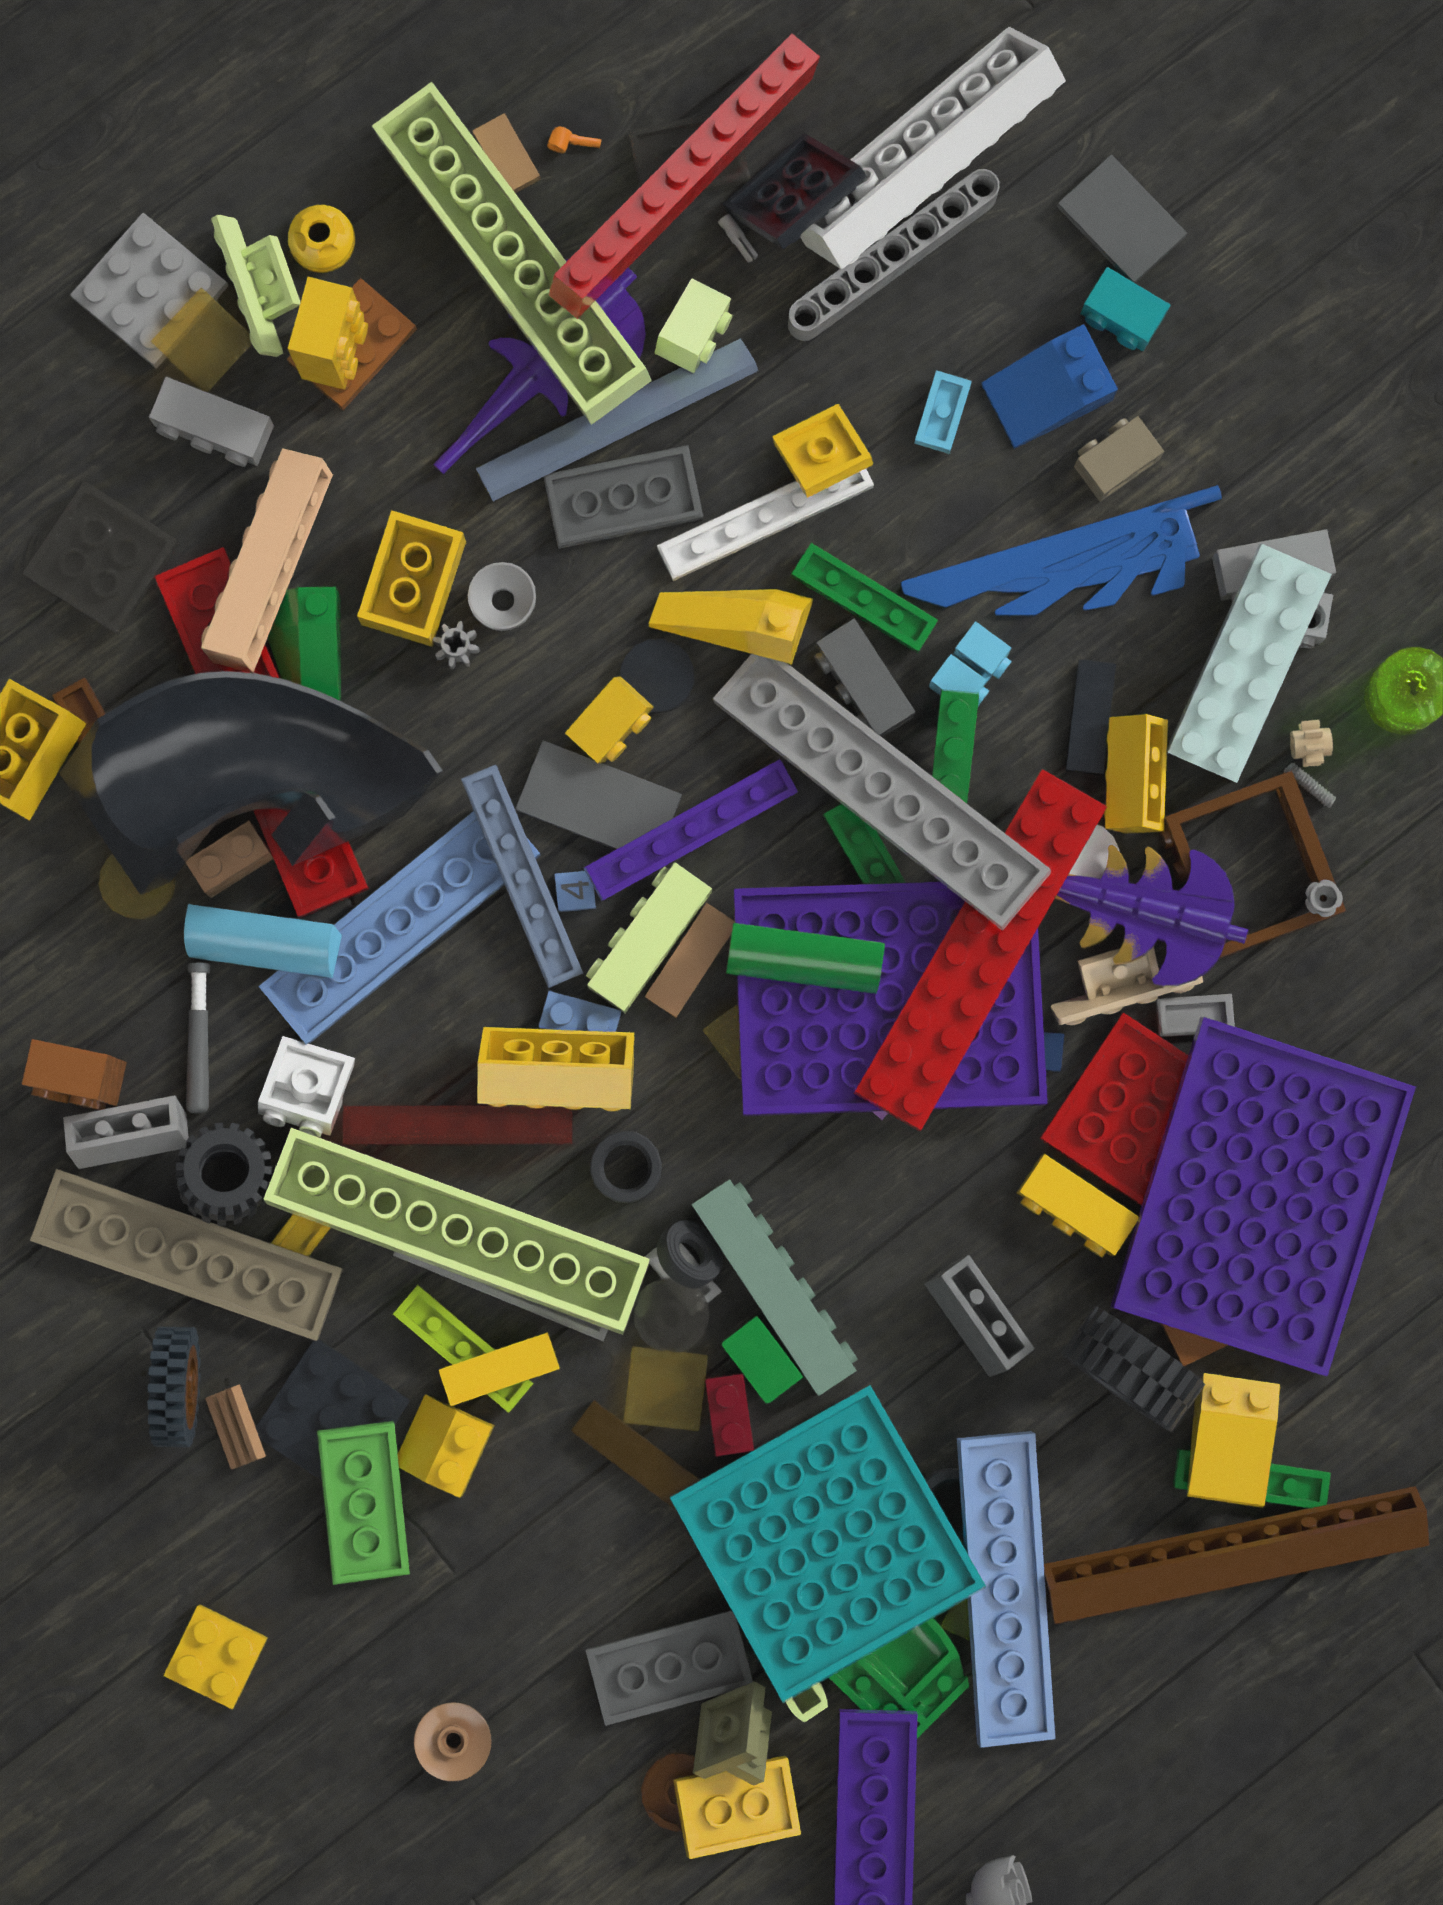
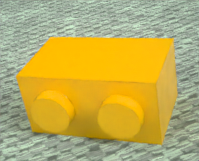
[565,677,653,763]

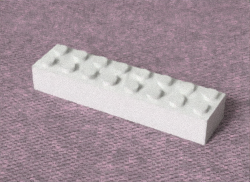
[800,27,1066,270]

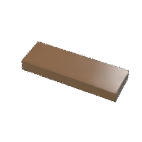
[645,903,735,1018]

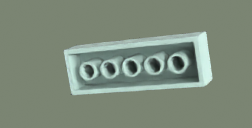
[1167,544,1332,783]

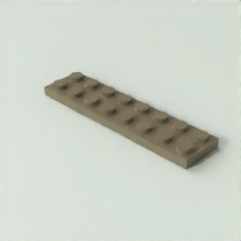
[30,1169,343,1341]

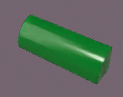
[726,923,885,994]

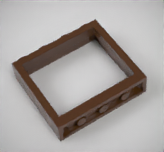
[1160,771,1346,959]

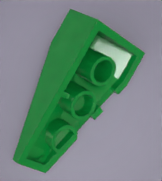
[267,587,341,701]

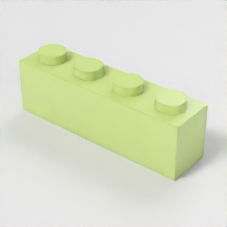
[586,863,712,1014]

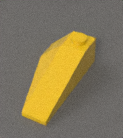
[649,589,813,664]

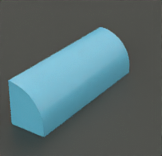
[184,904,342,978]

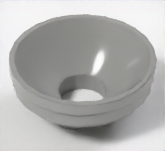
[468,562,536,631]

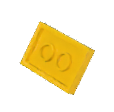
[673,1756,801,1859]

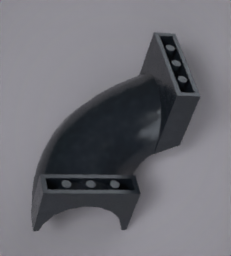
[60,671,443,895]

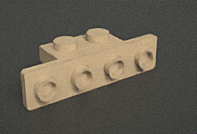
[1051,946,1203,1025]

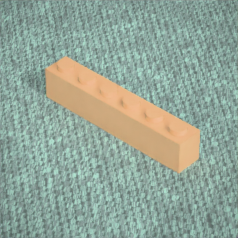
[201,448,333,673]

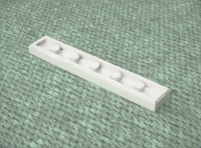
[657,469,874,581]

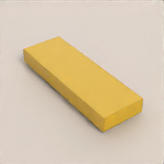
[439,1332,560,1406]

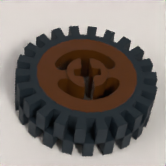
[147,1326,201,1447]

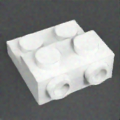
[258,1036,355,1138]

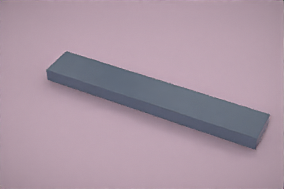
[461,765,583,988]

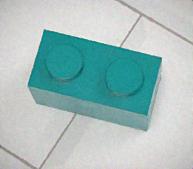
[1080,267,1170,351]

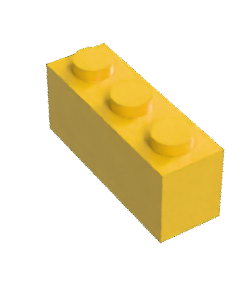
[1104,714,1168,834]
[1016,1154,1139,1258]

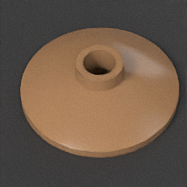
[414,1702,491,1781]

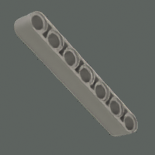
[788,169,1000,341]

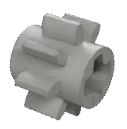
[433,621,480,669]

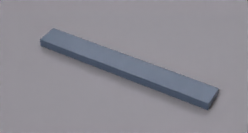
[476,338,758,501]

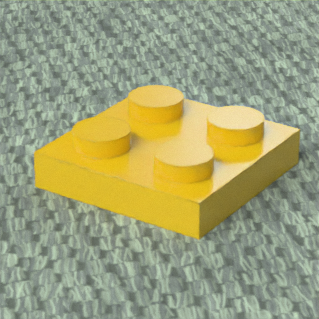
[772,404,873,498]
[164,1604,268,1709]

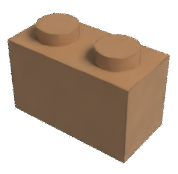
[186,821,274,898]

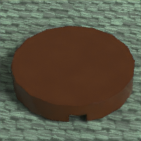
[641,1752,696,1832]

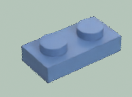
[539,991,621,1032]

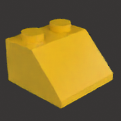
[398,1394,495,1498]

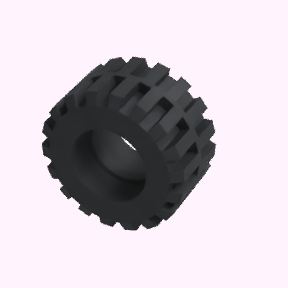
[176,1123,272,1226]

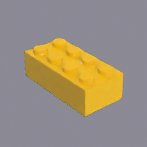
[477,1027,634,1111]

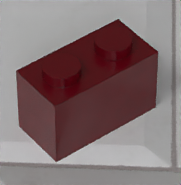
[705,1373,754,1456]

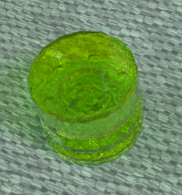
[1364,647,1443,735]

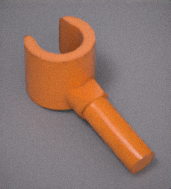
[547,126,601,153]

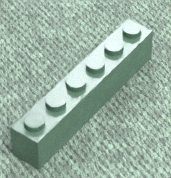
[692,1179,858,1396]

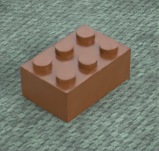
[22,1039,127,1110]

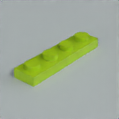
[393,1285,534,1413]

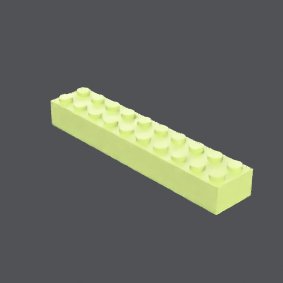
[372,82,652,425]
[264,1128,650,1335]

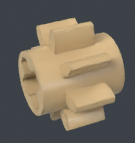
[1290,720,1333,767]

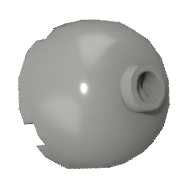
[966,1855,1032,1905]

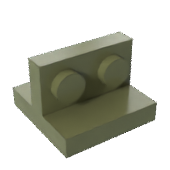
[693,1682,772,1786]

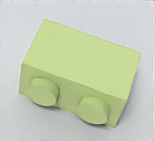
[655,279,732,373]

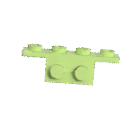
[211,215,300,357]

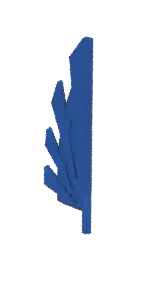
[901,485,1222,616]

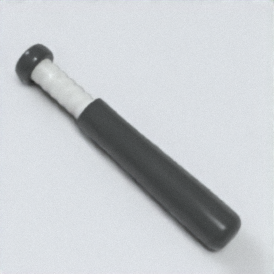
[186,963,210,1114]

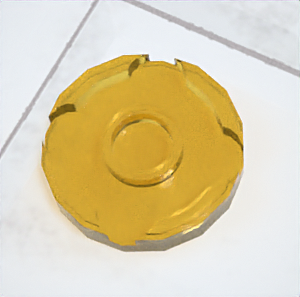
[99,853,176,920]

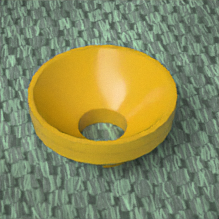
[288,205,355,273]

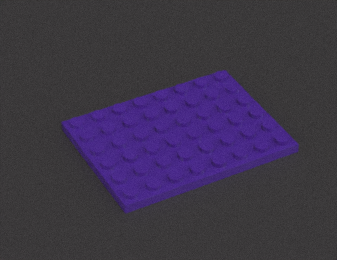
[733,882,1048,1116]
[1110,1017,1416,1377]

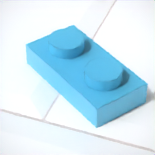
[914,370,972,454]

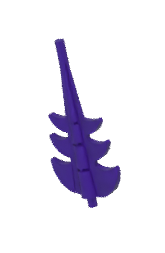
[433,259,646,474]

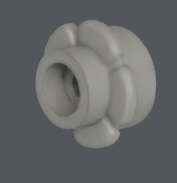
[1305,880,1343,917]

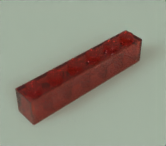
[343,1105,574,1146]

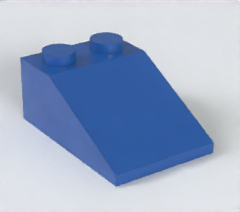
[981,324,1118,449]

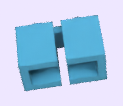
[929,621,1012,706]

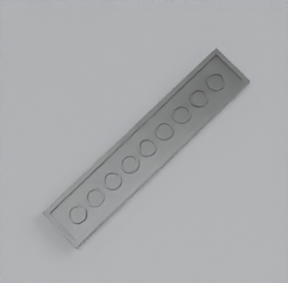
[713,654,1051,930]

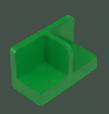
[722,1316,803,1404]

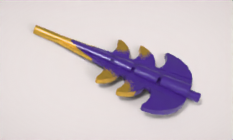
[1055,845,1248,986]

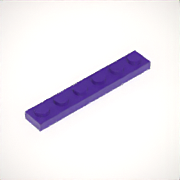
[584,759,798,901]

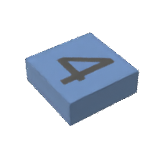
[555,871,596,912]

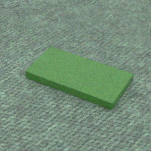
[317,1421,410,1585]

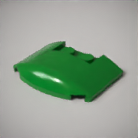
[829,1618,969,1738]

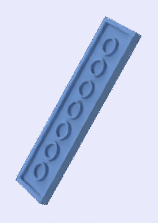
[259,811,540,1045]
[957,1431,1055,1748]

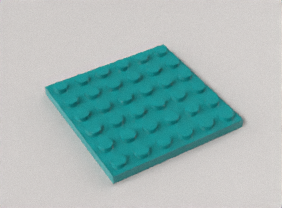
[670,1385,986,1703]

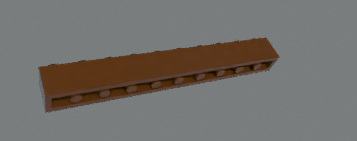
[1044,1486,1429,1624]

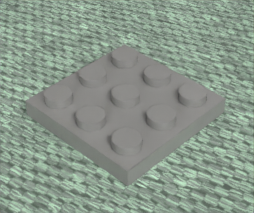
[71,213,228,368]

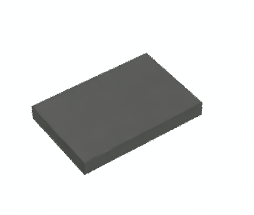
[1057,154,1187,283]

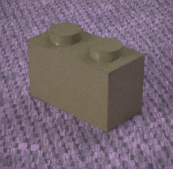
[1074,416,1164,502]

